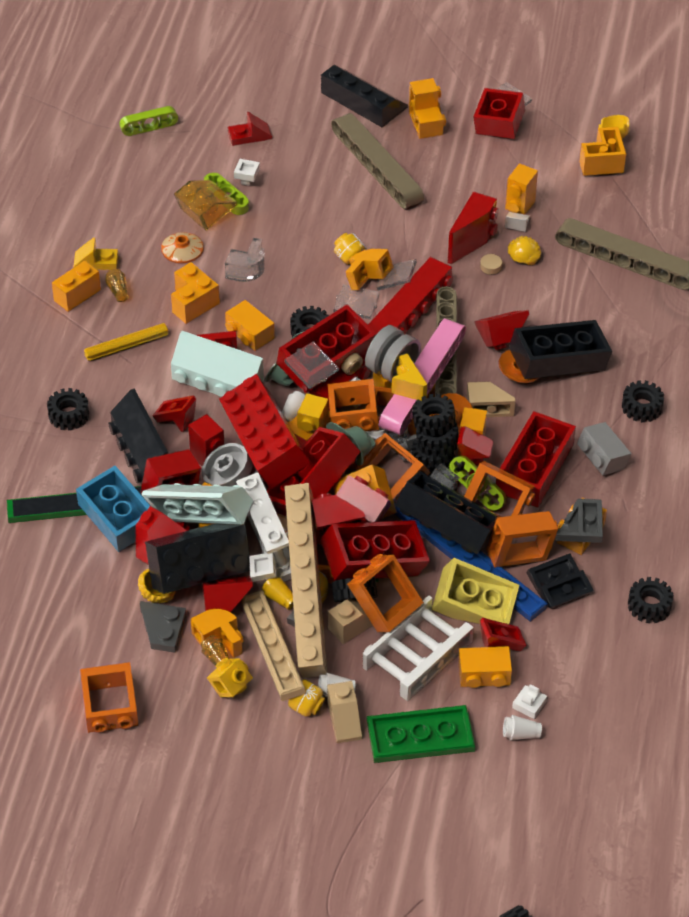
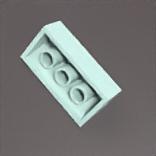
[171,331,264,397]
[142,483,253,525]

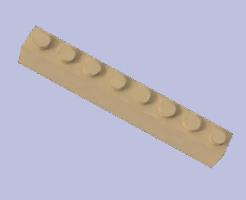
[285,483,327,678]

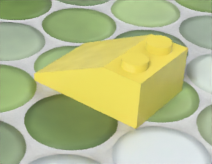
[431,558,519,624]

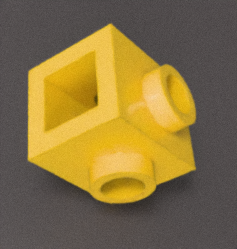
[207,658,253,697]

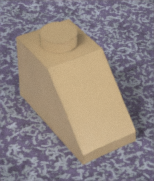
[467,382,515,417]
[328,599,373,644]
[327,681,362,743]

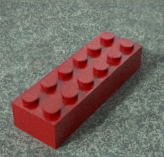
[219,373,310,489]

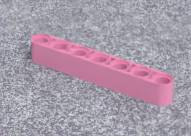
[379,318,466,435]

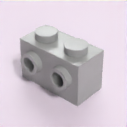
[577,422,632,475]

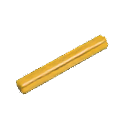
[84,323,168,361]

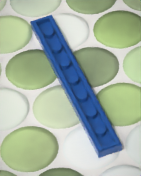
[395,506,547,622]

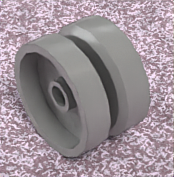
[365,325,421,383]
[202,443,262,486]

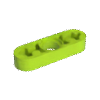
[119,106,178,136]
[204,173,249,215]
[449,456,506,510]

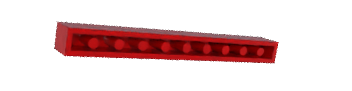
[309,257,453,411]

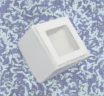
[505,212,530,232]

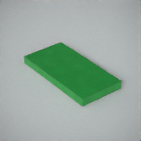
[367,705,475,763]

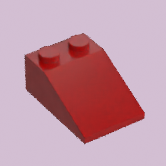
[447,192,499,264]

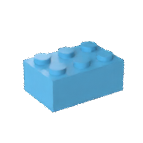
[76,465,150,552]

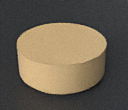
[480,254,502,274]
[341,353,363,375]

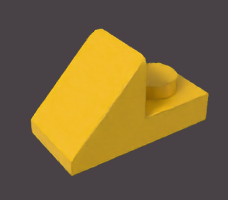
[73,237,118,270]
[392,354,428,401]

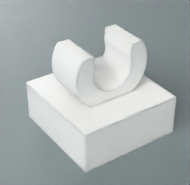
[234,159,260,186]
[249,552,276,582]
[512,684,547,719]

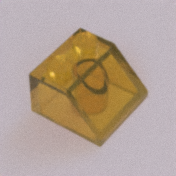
[174,180,237,231]

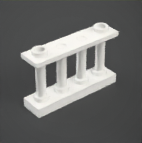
[236,473,291,582]
[363,596,474,701]

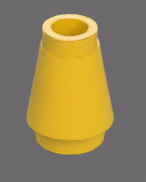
[262,577,294,610]

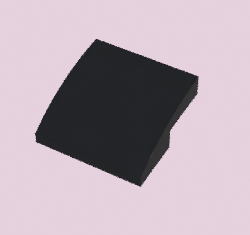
[526,553,594,609]

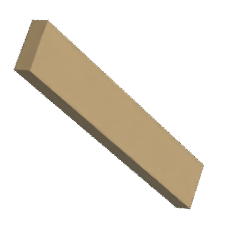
[241,590,306,701]

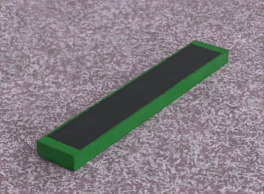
[7,486,144,523]

